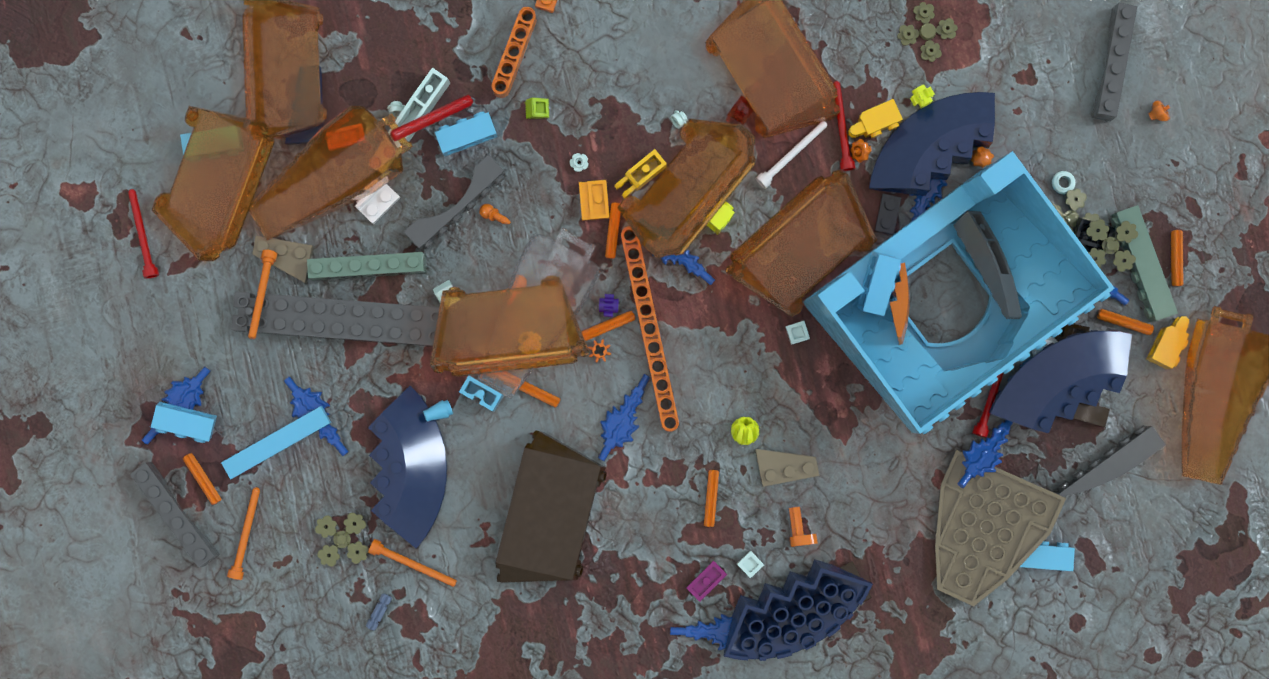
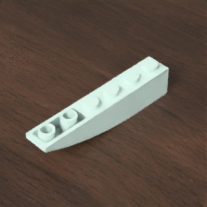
[369,68,450,176]

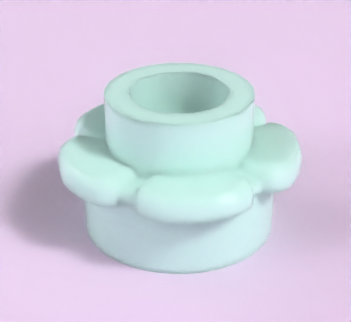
[387,101,405,117]
[670,110,688,129]
[570,153,589,172]

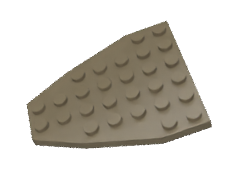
[935,450,1066,606]

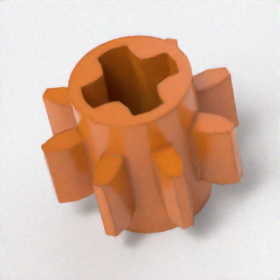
[588,339,611,363]

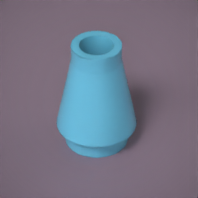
[423,400,453,422]

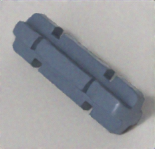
[366,593,392,631]

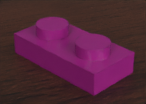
[686,560,727,602]

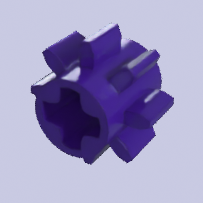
[599,294,619,317]

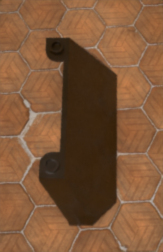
[495,430,607,583]

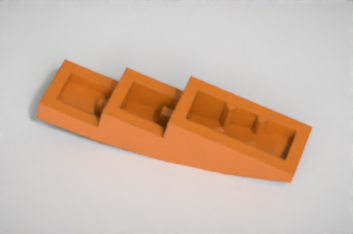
[890,263,910,345]

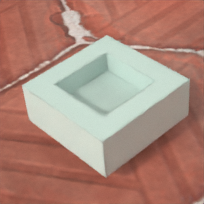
[785,321,810,345]
[737,550,764,578]

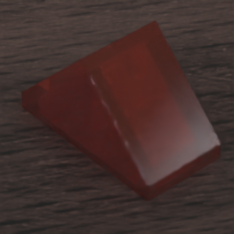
[726,95,757,130]

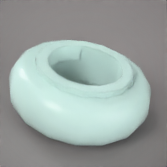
[1052,171,1076,194]

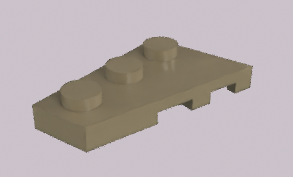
[252,236,313,283]
[755,449,820,487]

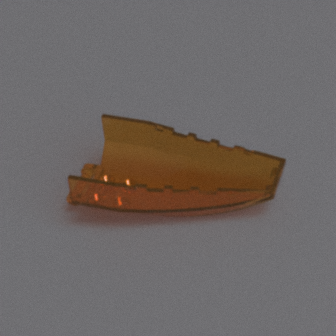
[247,106,413,240]
[1182,306,1269,485]

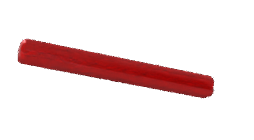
[390,95,473,141]

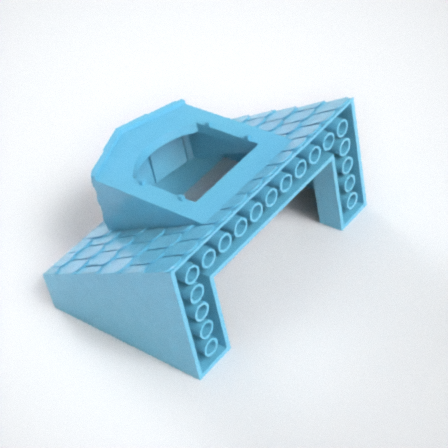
[802,151,1115,434]

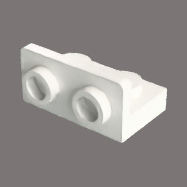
[355,179,400,224]

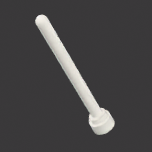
[755,121,827,189]

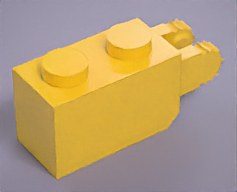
[848,99,903,138]
[615,149,667,198]
[1146,316,1190,369]

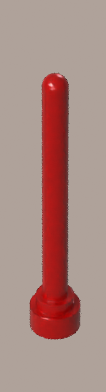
[833,81,856,171]
[128,189,159,279]
[972,373,1004,438]

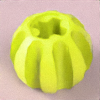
[731,416,759,445]

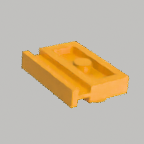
[579,180,609,221]

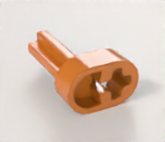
[789,507,818,547]

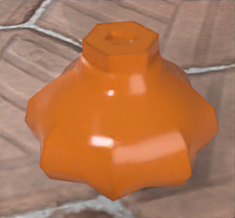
[1148,101,1170,121]
[850,139,872,163]
[970,147,994,168]

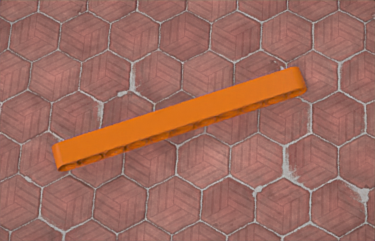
[621,226,679,432]

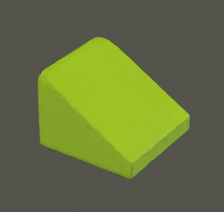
[525,98,549,119]

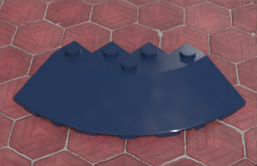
[869,92,995,196]
[989,330,1132,433]
[368,386,447,549]
[723,559,873,661]

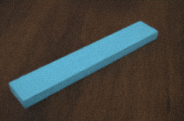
[221,406,331,479]

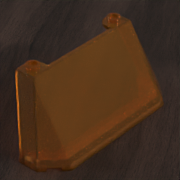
[242,0,327,147]
[705,0,840,138]
[152,106,274,261]
[617,119,756,258]
[725,170,877,317]
[430,275,589,377]

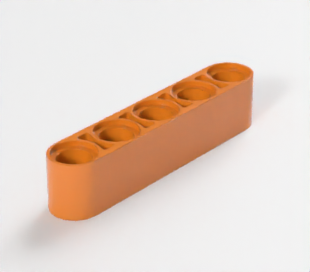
[492,7,537,98]

